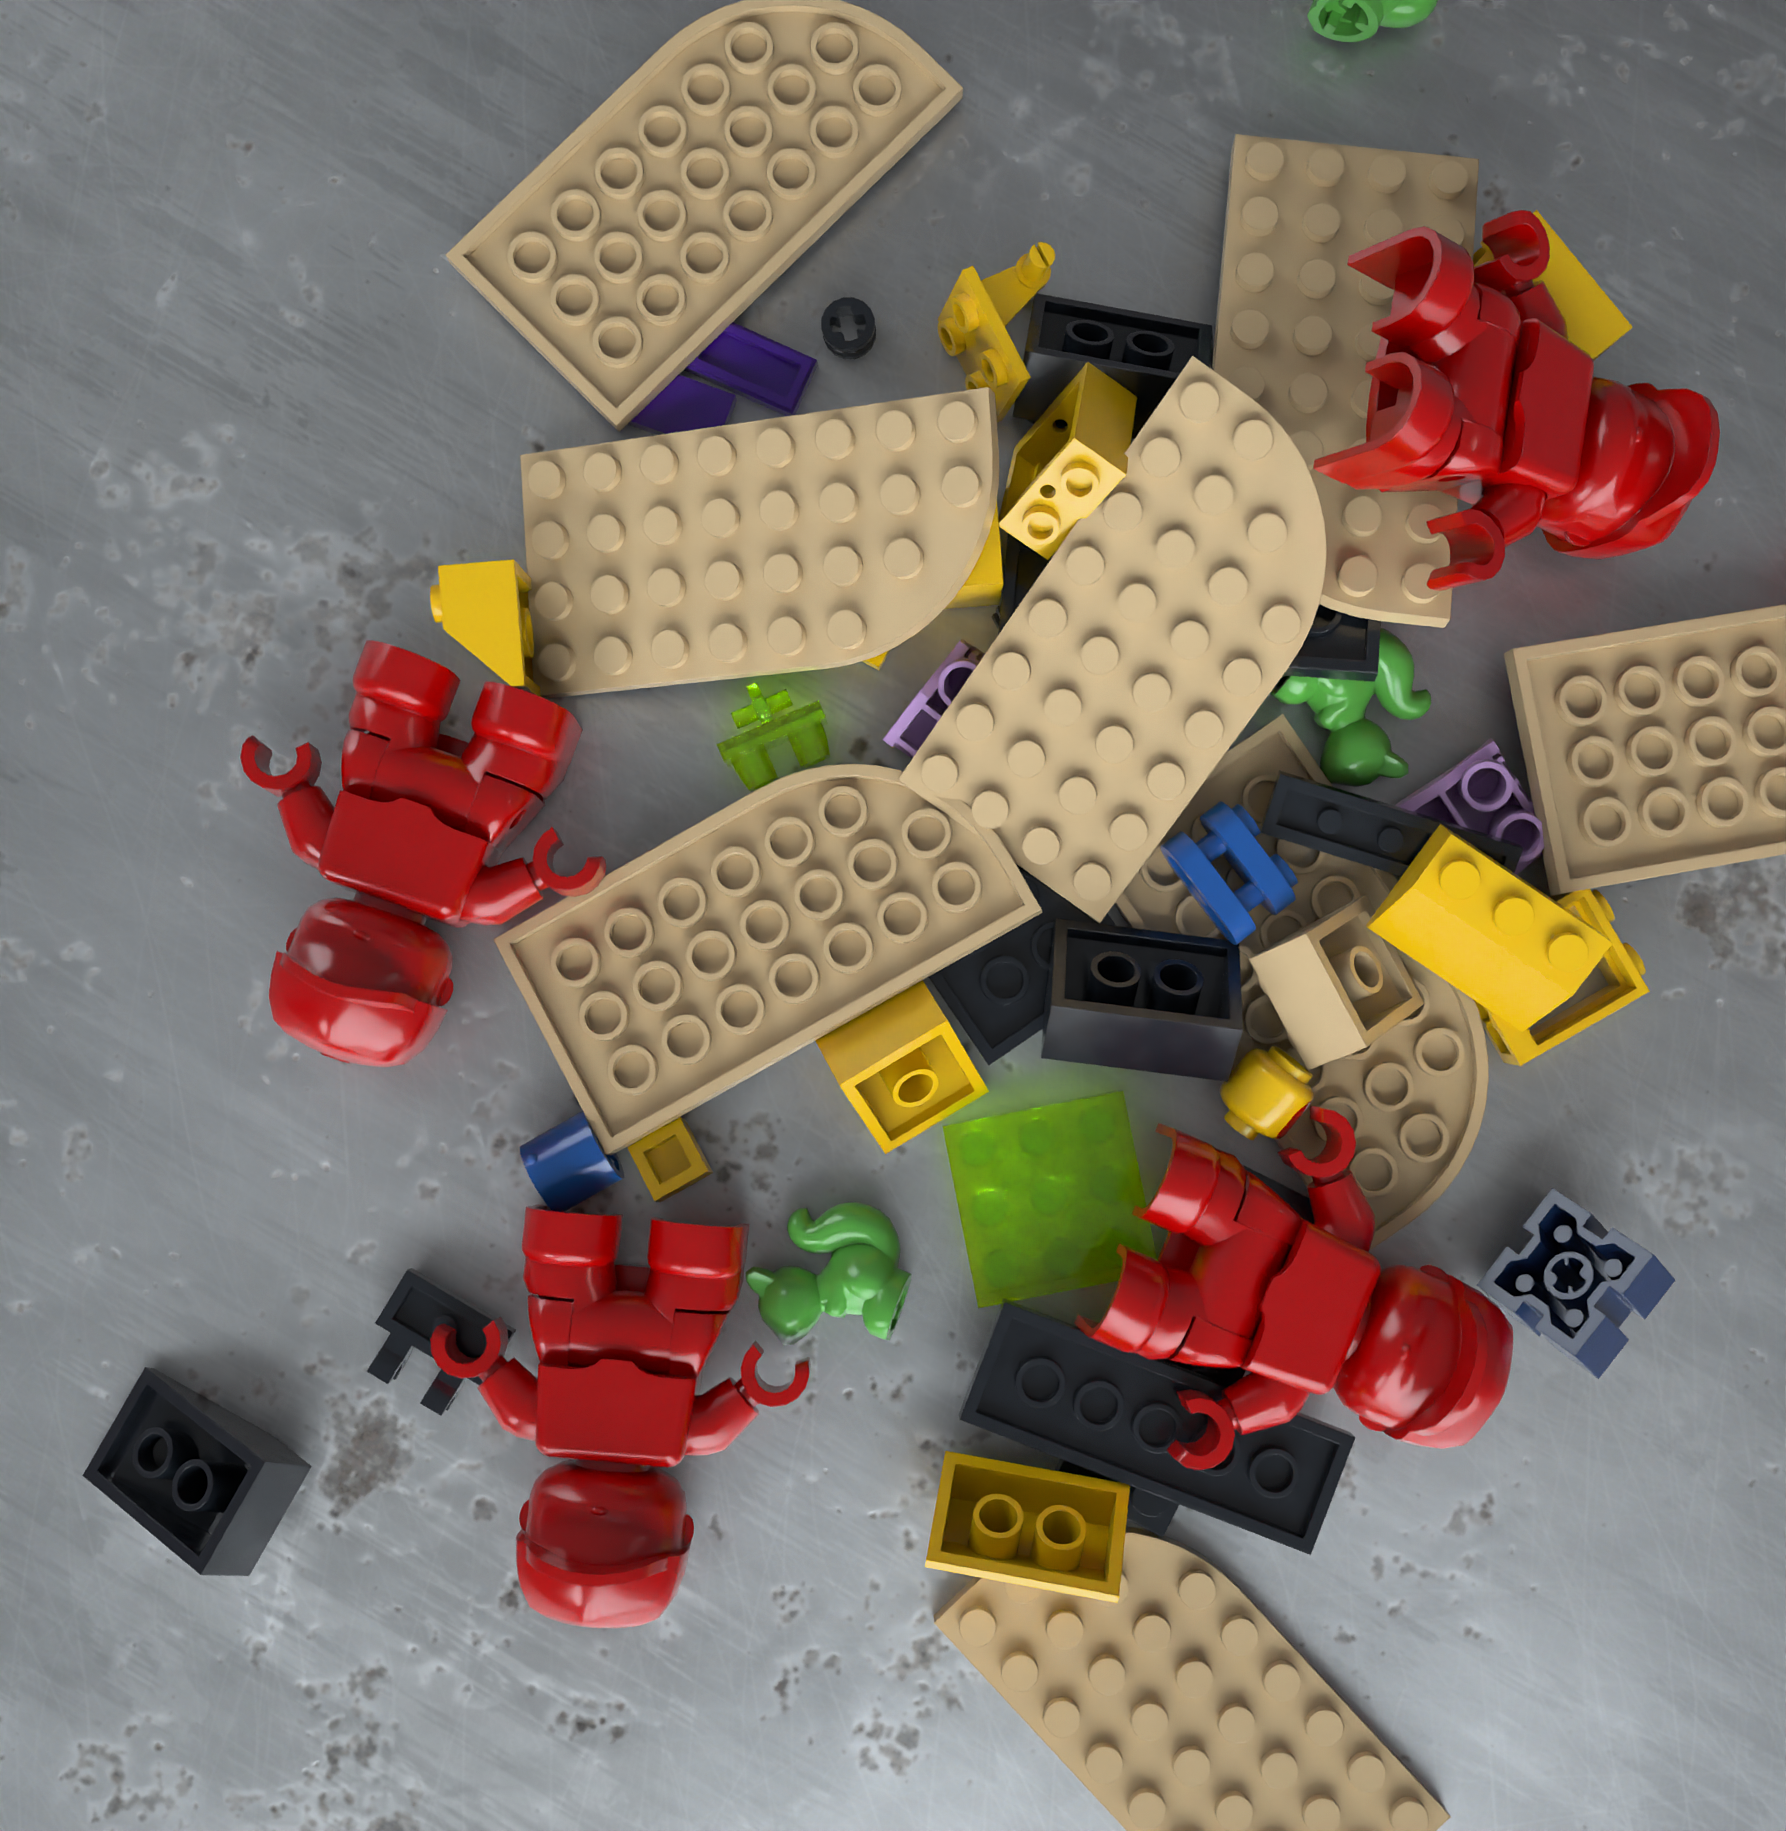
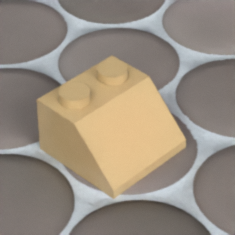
[1249,895,1424,1070]

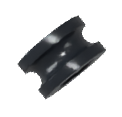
[821,297,876,359]

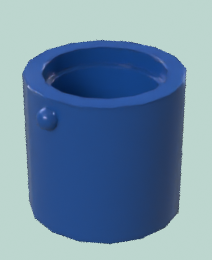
[520,1111,625,1212]

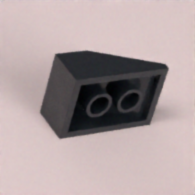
[82,1367,312,1576]

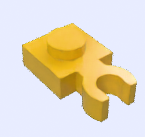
[627,1117,713,1203]

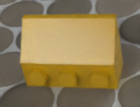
[1366,823,1613,1032]
[925,1451,1130,1603]

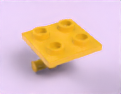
[937,242,1055,423]

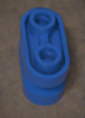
[1160,801,1298,945]

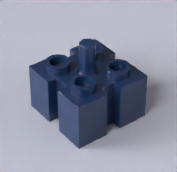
[1477,1188,1675,1380]

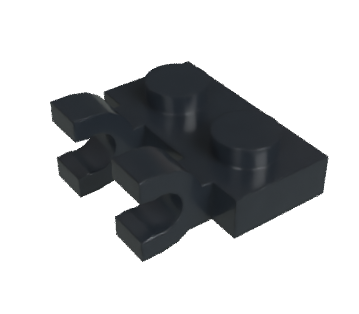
[366,1268,516,1416]

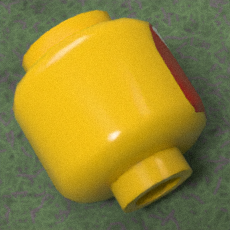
[1220,1045,1314,1141]

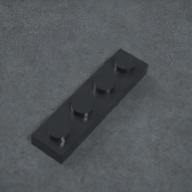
[1260,770,1523,876]

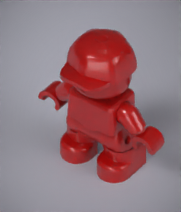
[1313,210,1720,591]
[240,640,606,1067]
[1074,1105,1513,1470]
[430,1204,811,1628]

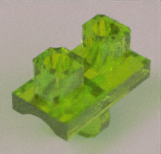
[716,682,831,792]

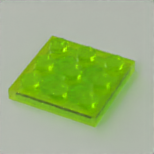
[942,1090,1157,1308]

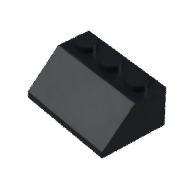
[1012,293,1212,439]
[1041,918,1243,1082]

